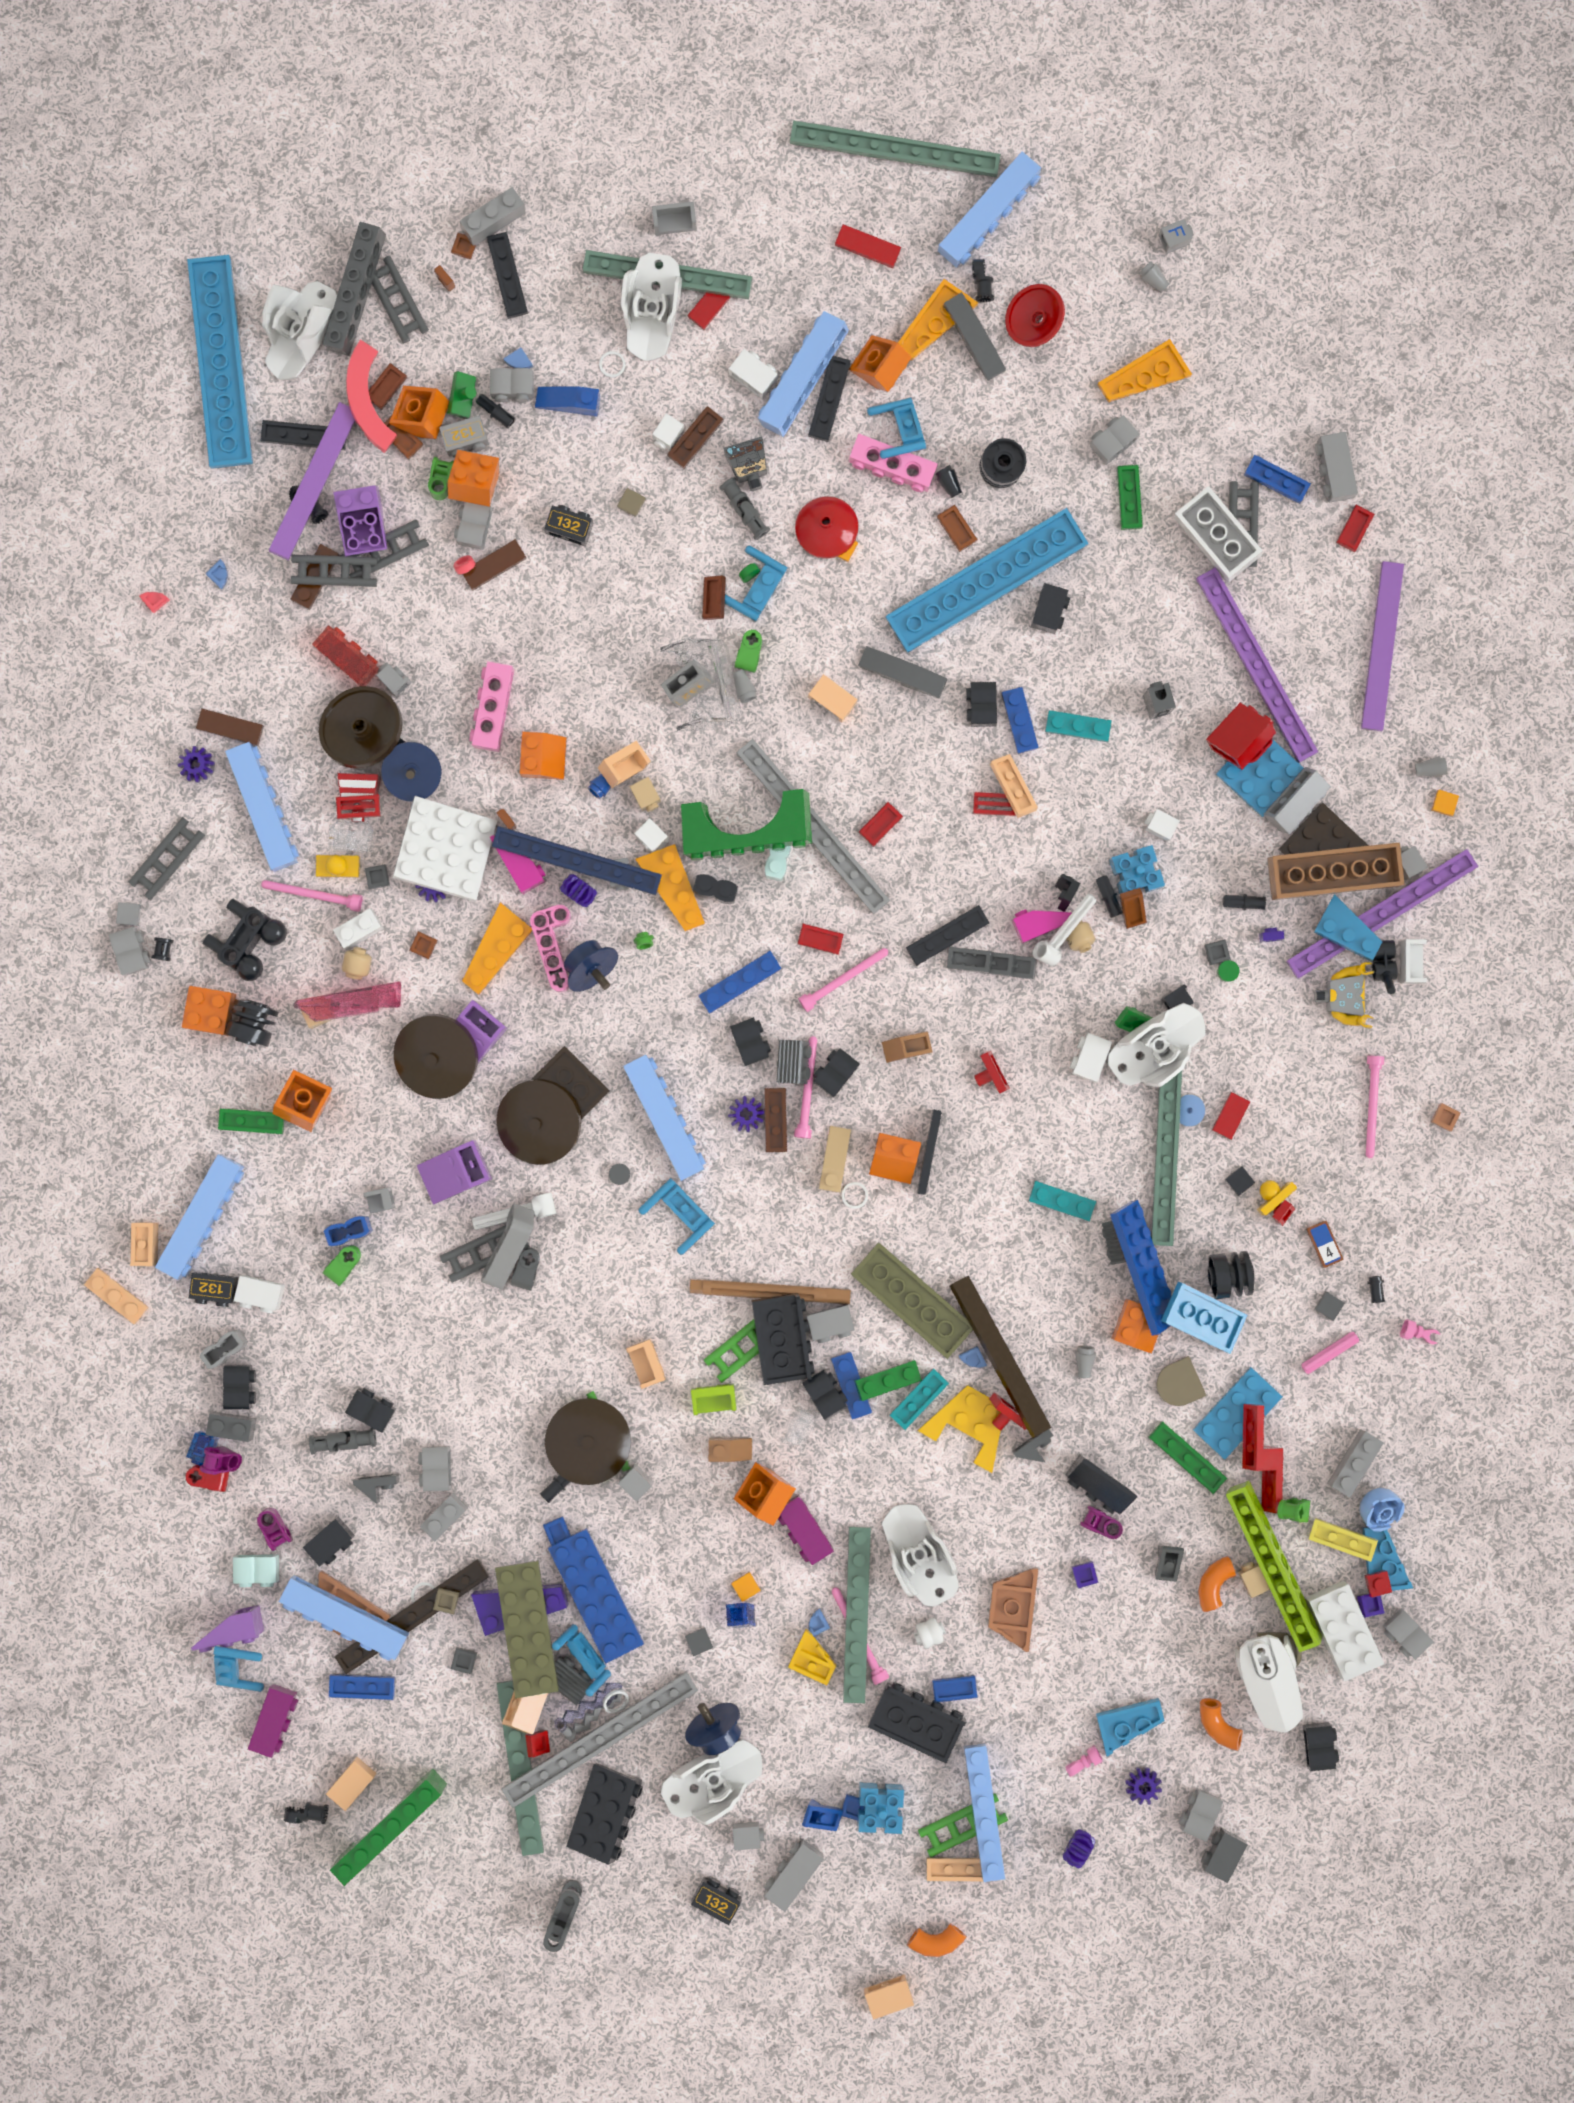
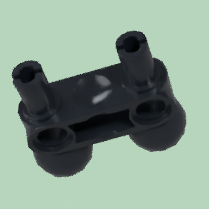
[203,898,287,981]

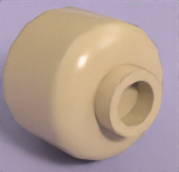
[1066,920,1096,953]
[342,947,372,980]

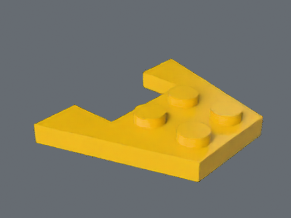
[917,1385,1000,1473]

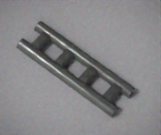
[372,256,429,344]
[1229,481,1259,567]
[340,519,429,578]
[291,554,378,587]
[128,817,205,901]
[440,1225,530,1283]

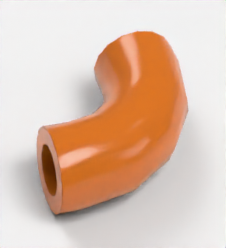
[1198,1556,1236,1612]
[1200,1698,1243,1751]
[907,1923,967,1957]

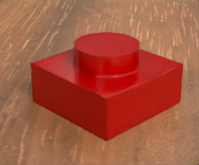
[1272,1200,1295,1226]
[1364,1570,1392,1598]
[525,1730,550,1757]

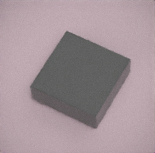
[365,864,390,890]
[1204,939,1231,966]
[1315,1291,1345,1321]
[685,1627,713,1656]
[451,1647,478,1674]

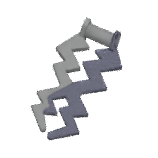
[554,1683,623,1742]

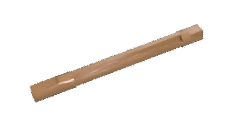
[690,1279,851,1305]

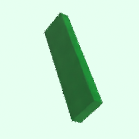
[1148,1421,1227,1494]

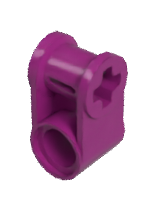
[200,1446,242,1475]
[1080,1505,1123,1539]
[257,1507,293,1551]

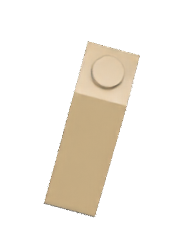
[819,1126,851,1193]

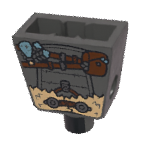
[724,436,767,491]

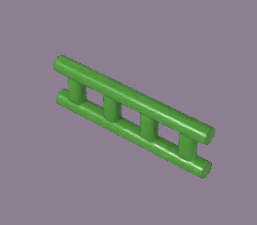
[703,1319,759,1383]
[918,1793,1009,1858]

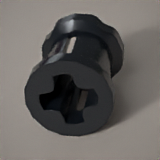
[151,937,174,961]

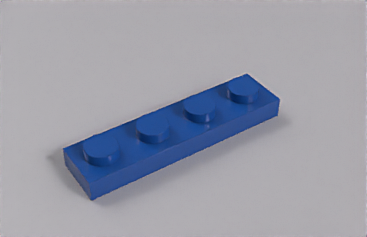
[698,951,782,1014]

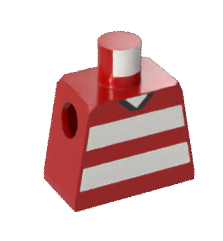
[338,773,381,823]

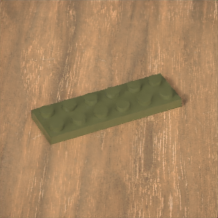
[851,1242,973,1359]
[495,1560,559,1699]

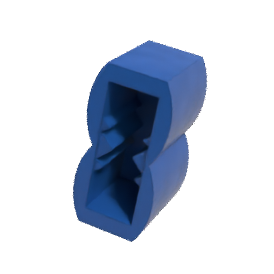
[324,1216,373,1246]

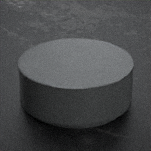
[609,1164,630,1185]

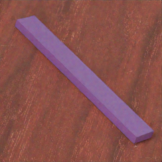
[269,402,355,561]
[1361,561,1404,732]

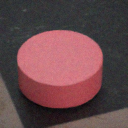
[453,555,476,574]

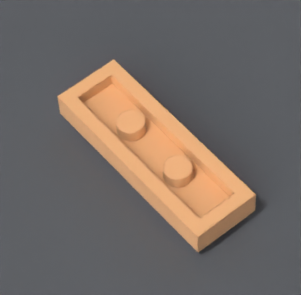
[990,754,1038,818]
[84,1268,149,1324]
[926,1857,992,1882]

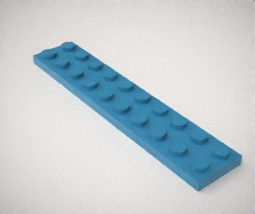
[187,255,253,469]
[885,508,1089,653]

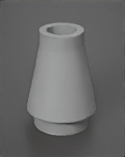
[1139,261,1170,293]
[732,670,757,703]
[1415,756,1447,777]
[1075,1345,1096,1378]

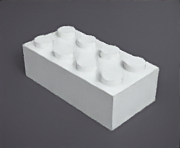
[1175,486,1263,583]
[1305,1580,1384,1681]

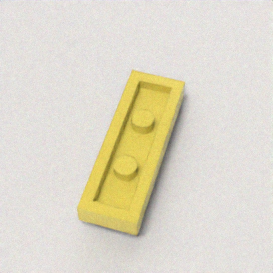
[1309,1518,1378,1562]

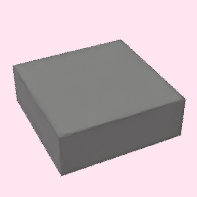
[116,902,141,926]

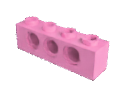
[849,434,938,493]
[469,661,514,752]

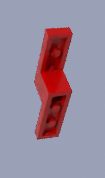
[1242,1404,1284,1514]

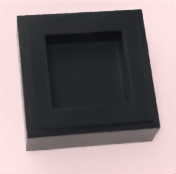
[1225,1166,1255,1196]

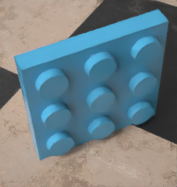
[1216,740,1304,817]

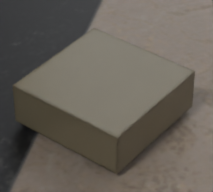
[617,488,646,517]
[433,1587,460,1615]

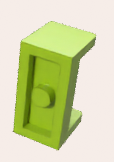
[691,1384,737,1415]

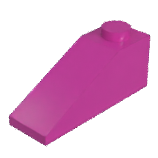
[490,835,546,894]
[1012,909,1072,944]

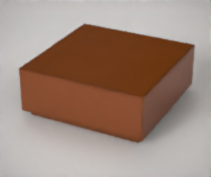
[451,232,476,260]
[434,265,455,292]
[496,809,517,830]
[409,931,438,959]

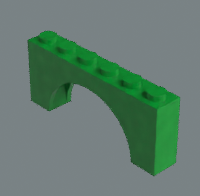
[681,789,812,861]
[330,1768,447,1886]

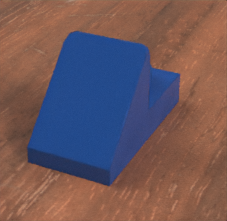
[802,1799,843,1831]

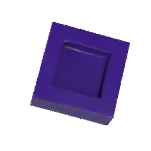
[1259,927,1285,943]
[1071,1561,1099,1589]
[1357,1594,1385,1618]

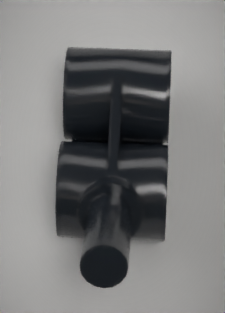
[1372,940,1398,994]

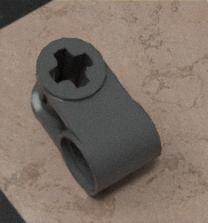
[510,1248,540,1291]

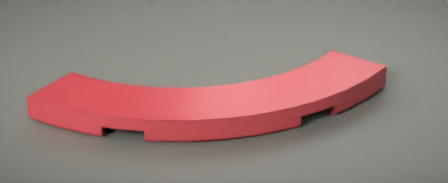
[346,339,397,453]

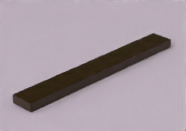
[949,1275,1052,1438]
[334,1559,490,1674]

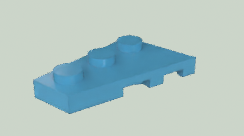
[1314,894,1382,962]
[1362,1527,1413,1591]
[1096,1698,1165,1756]

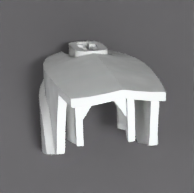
[621,253,682,361]
[262,281,338,380]
[1107,1003,1205,1087]
[882,1504,959,1607]
[1234,1635,1303,1733]
[661,1739,762,1825]

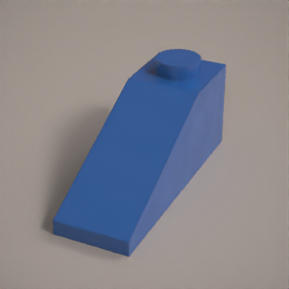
[535,386,601,417]

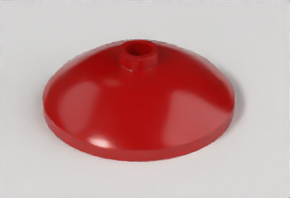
[1005,284,1065,347]
[795,496,859,559]

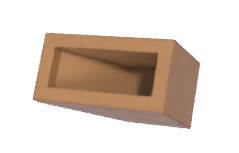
[882,1032,933,1063]
[708,1438,752,1462]

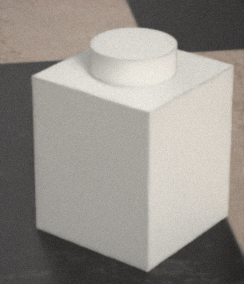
[652,413,685,450]
[1144,809,1180,842]

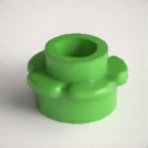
[633,932,654,950]

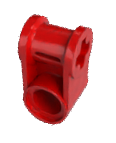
[185,1465,229,1492]

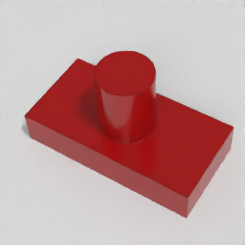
[974,1051,1010,1094]
[989,1392,1027,1431]

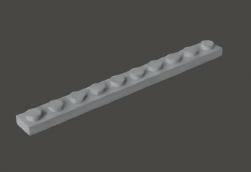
[736,739,890,915]
[501,1671,698,1808]

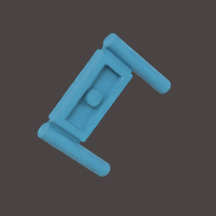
[867,397,926,459]
[725,545,788,622]
[638,1178,715,1255]
[552,1624,611,1697]
[213,1646,264,1692]

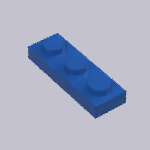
[1244,455,1311,504]
[1001,687,1039,754]
[831,1352,872,1420]
[329,1674,395,1700]

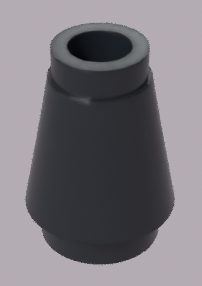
[935,465,962,498]

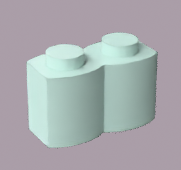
[765,846,791,881]
[233,1554,279,1587]

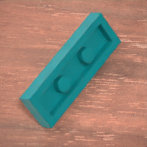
[1045,710,1112,742]
[1028,1181,1096,1222]
[889,1368,949,1430]

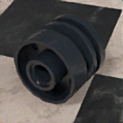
[979,438,1027,489]
[224,999,279,1047]
[1207,1251,1255,1299]

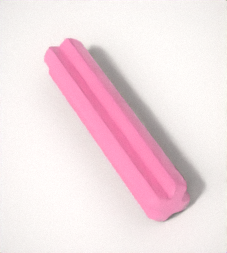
[1301,1332,1359,1374]

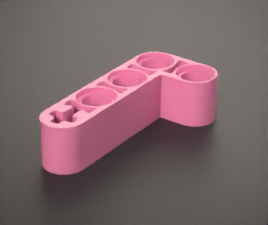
[530,905,571,992]

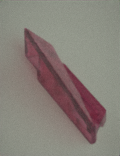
[293,981,401,1022]

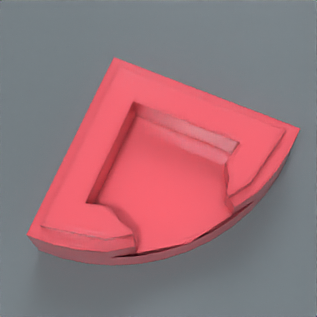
[139,592,170,613]

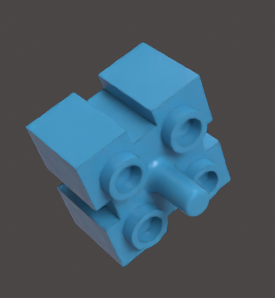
[1109,845,1165,894]
[857,1782,904,1834]

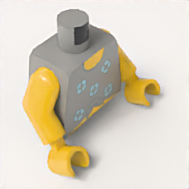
[1314,962,1374,1029]

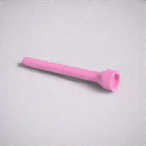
[261,880,363,912]
[798,948,888,1012]
[794,1036,817,1139]
[1366,1056,1385,1158]
[832,1587,889,1685]

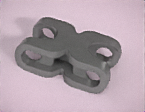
[543,1880,583,1952]

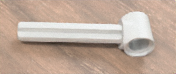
[1033,894,1096,966]
[472,1193,557,1230]

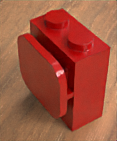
[1206,702,1276,770]

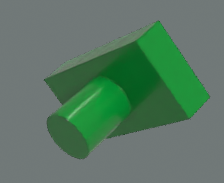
[447,371,477,419]
[1114,1006,1153,1032]

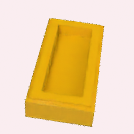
[316,855,360,878]
[1257,1180,1297,1215]

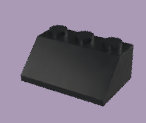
[1065,1454,1137,1514]

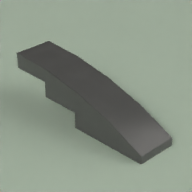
[944,292,1006,381]
[858,646,948,698]
[947,947,1037,980]

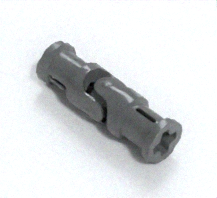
[719,477,770,540]
[309,1428,377,1455]

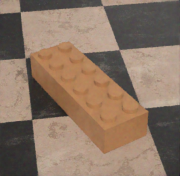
[1267,842,1405,900]

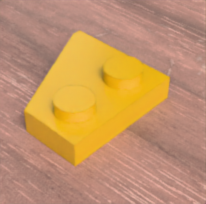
[788,1629,836,1686]

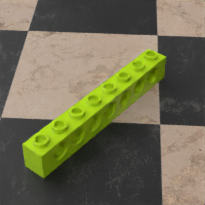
[1226,1480,1323,1652]

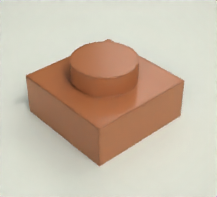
[1431,1103,1461,1132]

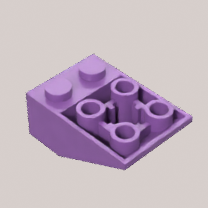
[333,485,387,556]
[456,999,508,1064]
[417,1140,493,1205]
[191,1605,264,1653]

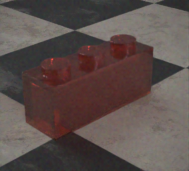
[312,625,379,686]

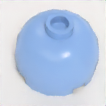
[1359,1488,1405,1532]

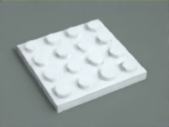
[392,796,497,902]

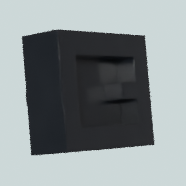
[1055,874,1081,912]

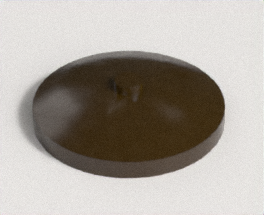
[318,686,403,768]
[393,1014,478,1099]
[496,1079,581,1165]
[545,1398,631,1485]

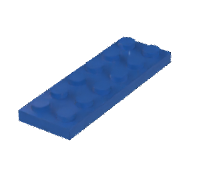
[1110,1200,1171,1336]
[548,1528,644,1664]

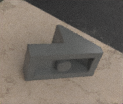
[1012,1429,1054,1463]
[353,1473,399,1504]
[1155,1545,1184,1582]

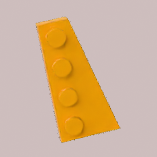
[898,279,978,361]
[1097,339,1192,403]
[635,844,705,931]
[462,902,533,995]

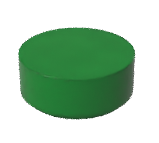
[739,563,760,583]
[1217,960,1240,982]

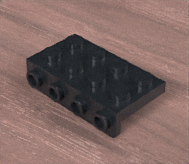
[751,1293,815,1385]
[868,1682,967,1763]
[566,1763,643,1865]

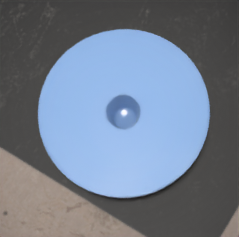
[1180,1095,1205,1126]

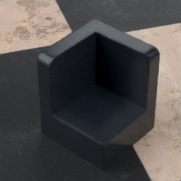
[1161,984,1194,1010]

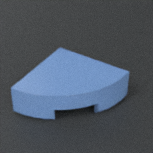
[503,348,533,369]
[206,559,228,590]
[958,1346,987,1368]
[809,1608,830,1637]

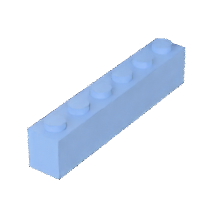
[938,151,1041,268]
[758,311,849,437]
[225,742,299,872]
[623,1055,706,1181]
[155,1154,244,1280]
[279,1575,409,1661]
[963,1743,1005,1882]

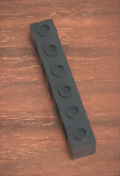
[323,222,386,356]

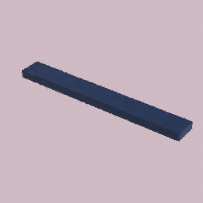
[492,826,662,896]

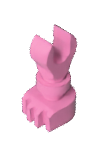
[1400,1319,1440,1344]
[1066,1745,1103,1777]

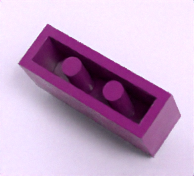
[778,1495,834,1565]
[247,1684,299,1758]

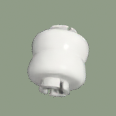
[913,1618,946,1649]

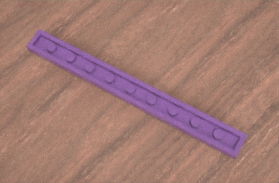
[1196,567,1318,763]
[1286,849,1479,979]

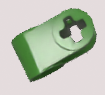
[428,457,454,500]
[734,629,762,673]
[323,1245,361,1286]
[1277,1498,1311,1523]

